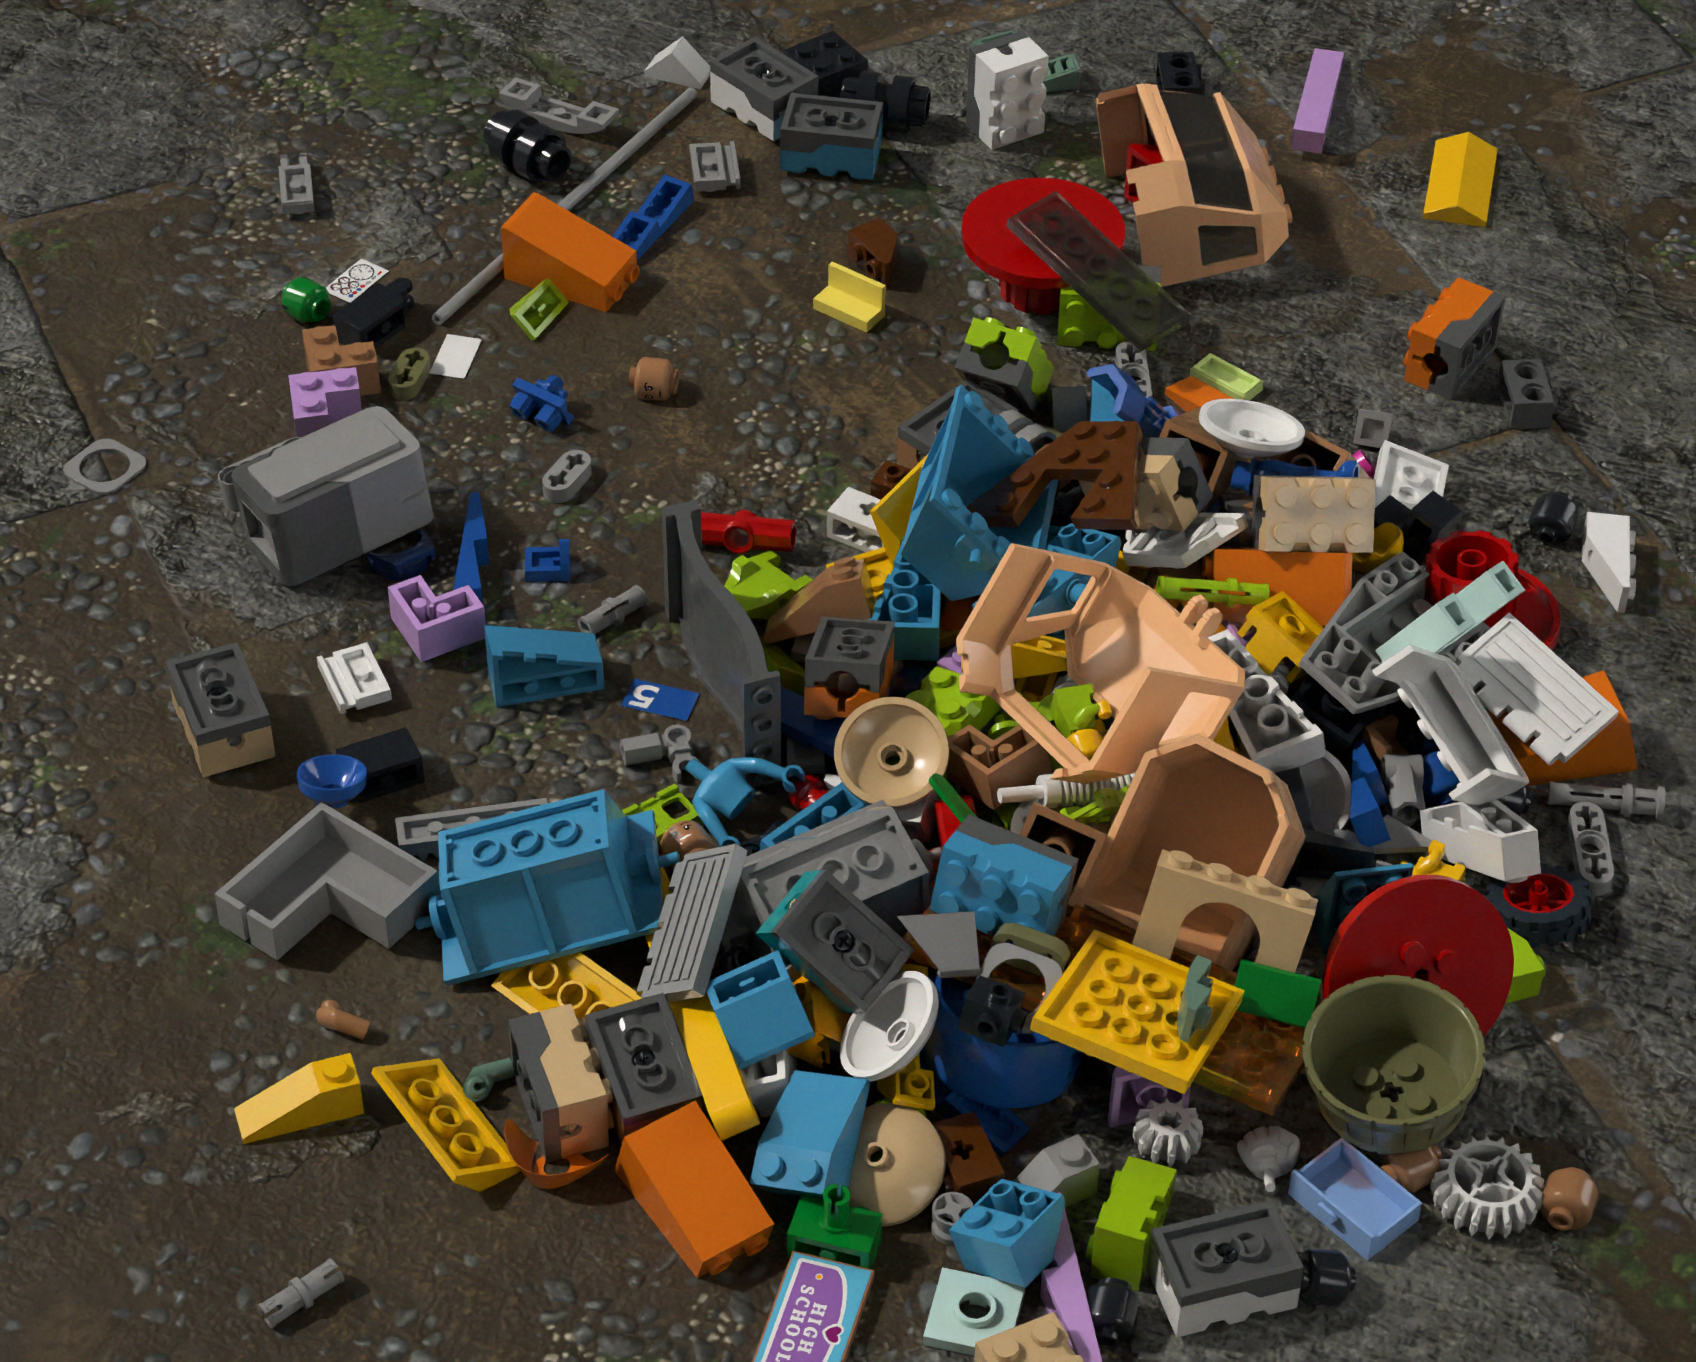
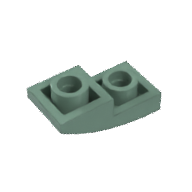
[1177,954,1213,1043]

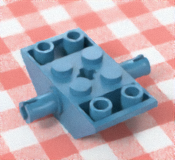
[972,523,1122,634]

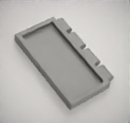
[636,844,748,1002]

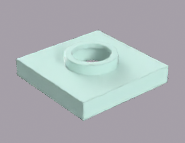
[923,1267,1025,1356]

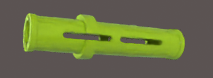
[1156,576,1270,607]

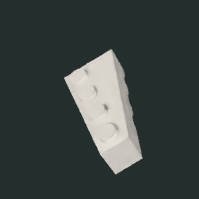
[1208,629,1326,773]

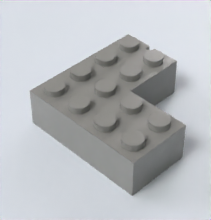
[215,802,440,960]

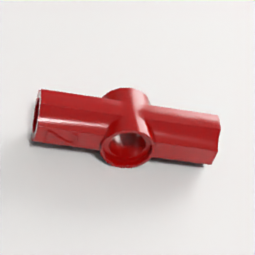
[701,510,797,554]

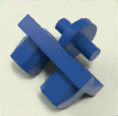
[509,375,574,433]

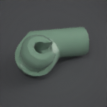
[463,1057,515,1102]

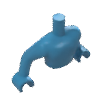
[685,757,805,847]

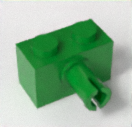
[787,1184,883,1269]

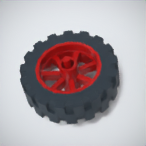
[1486,863,1591,947]

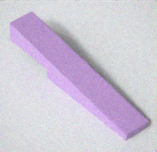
[1291,48,1344,154]
[1040,1192,1102,1362]

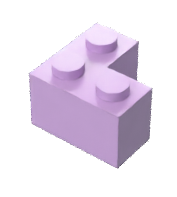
[288,367,362,437]
[388,575,486,662]

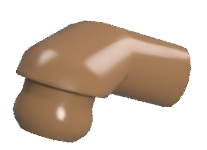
[316,1000,371,1040]

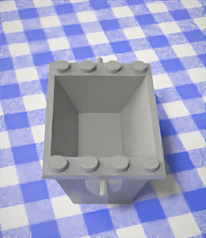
[717,800,942,967]

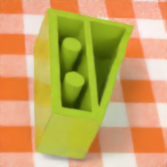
[1085,1156,1177,1292]

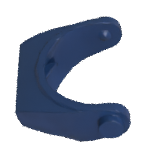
[365,529,436,581]

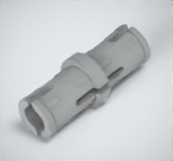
[578,585,648,634]
[257,1258,345,1328]

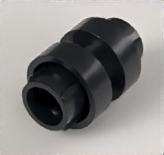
[840,71,931,133]
[483,109,572,183]

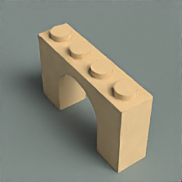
[1132,849,1318,973]

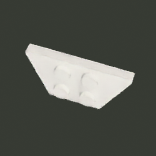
[1122,513,1249,569]

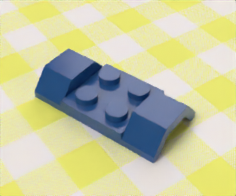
[1086,364,1183,438]

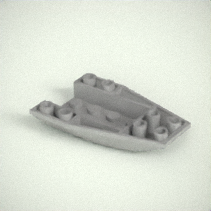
[1298,551,1490,714]

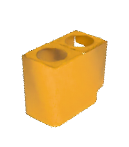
[787,976,853,1069]

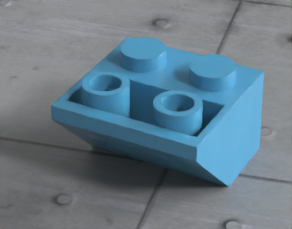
[706,950,815,1070]
[949,1179,1065,1288]

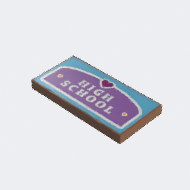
[752,1251,874,1362]

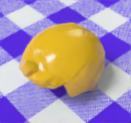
[1352,523,1404,575]

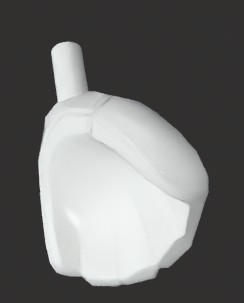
[1237,1126,1300,1192]

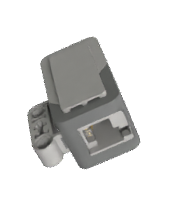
[218,406,434,586]

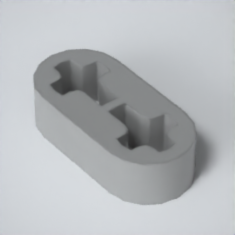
[542,450,592,503]

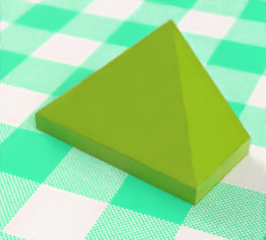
[509,278,569,341]

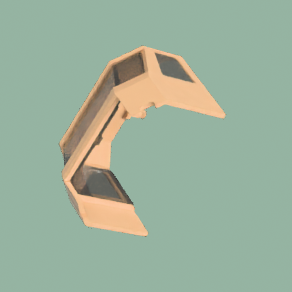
[1095,83,1293,287]

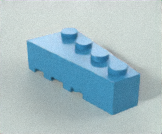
[868,534,941,661]

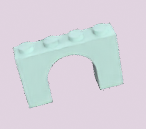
[1375,561,1525,663]

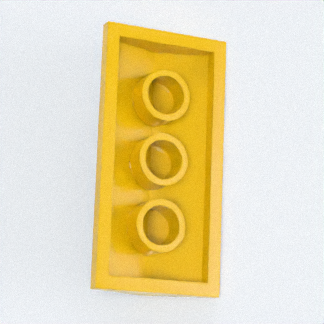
[1423,132,1498,227]
[869,454,928,568]
[491,952,642,1020]
[371,1058,521,1192]

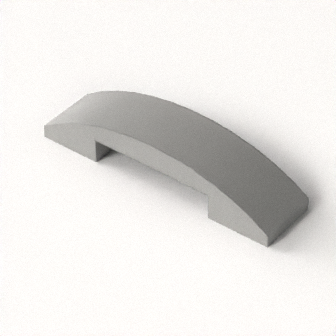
[499,77,619,134]

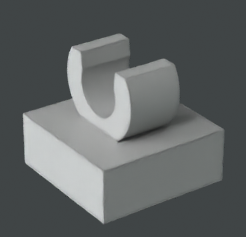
[1353,409,1393,448]

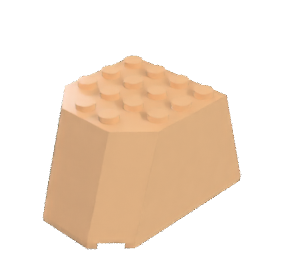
[1066,734,1306,982]

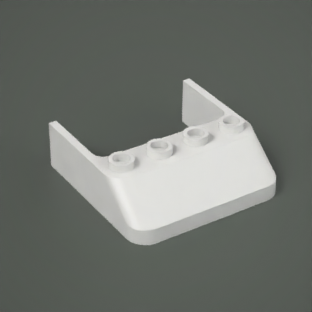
[1372,645,1529,806]

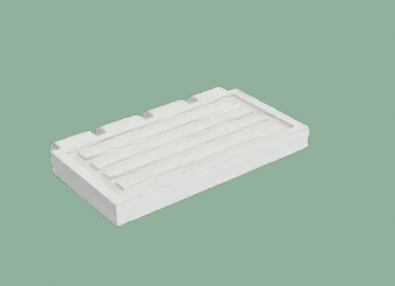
[1455,612,1619,766]

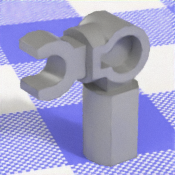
[620,725,699,783]

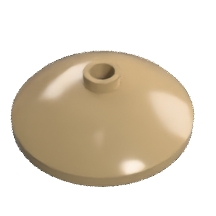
[834,697,949,809]
[849,1103,946,1227]

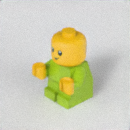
[1050,683,1112,760]

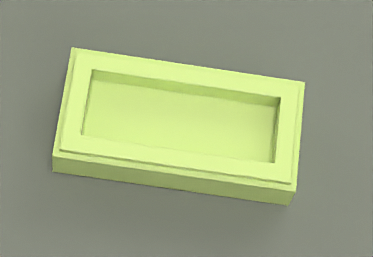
[1189,353,1264,400]

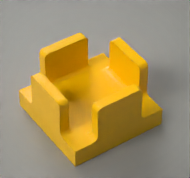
[1237,591,1324,683]

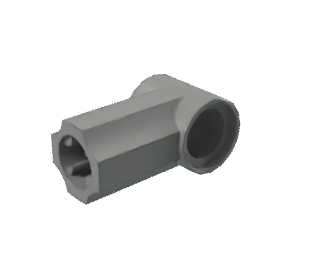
[1381,754,1425,824]

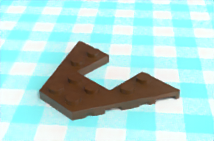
[966,421,1142,530]

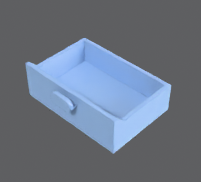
[1288,1138,1422,1261]

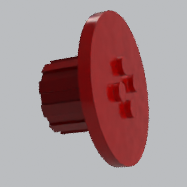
[961,178,1125,315]
[1424,530,1561,651]
[1322,874,1514,1037]

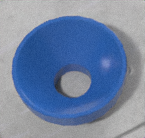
[297,754,367,808]

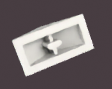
[644,36,710,89]

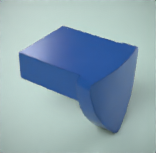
[525,539,571,582]

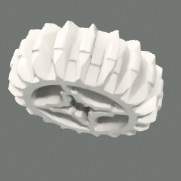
[1430,1134,1545,1240]

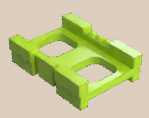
[622,783,704,850]
[1059,785,1130,824]

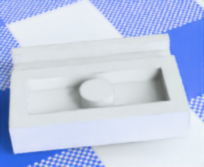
[317,642,392,715]

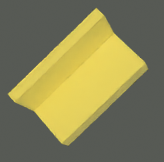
[813,261,886,333]

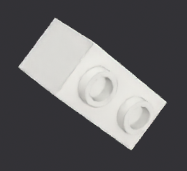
[827,487,884,552]

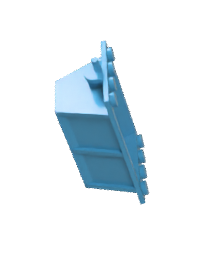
[901,385,1058,601]
[415,789,681,986]

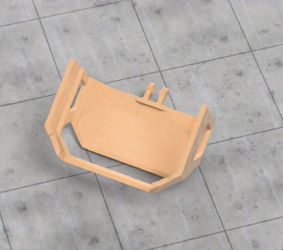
[956,543,1245,784]

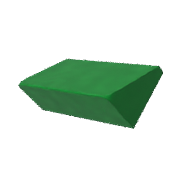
[1234,959,1321,1028]

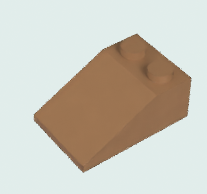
[764,557,875,644]

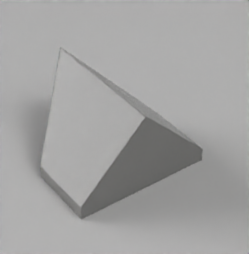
[897,911,980,978]

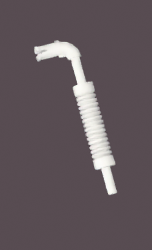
[997,772,1136,809]

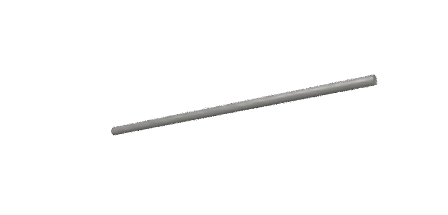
[432,87,698,325]

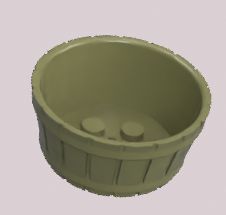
[1302,975,1485,1155]

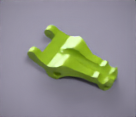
[724,551,814,620]

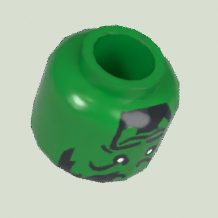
[281,277,331,325]

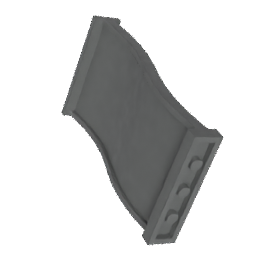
[661,500,781,788]

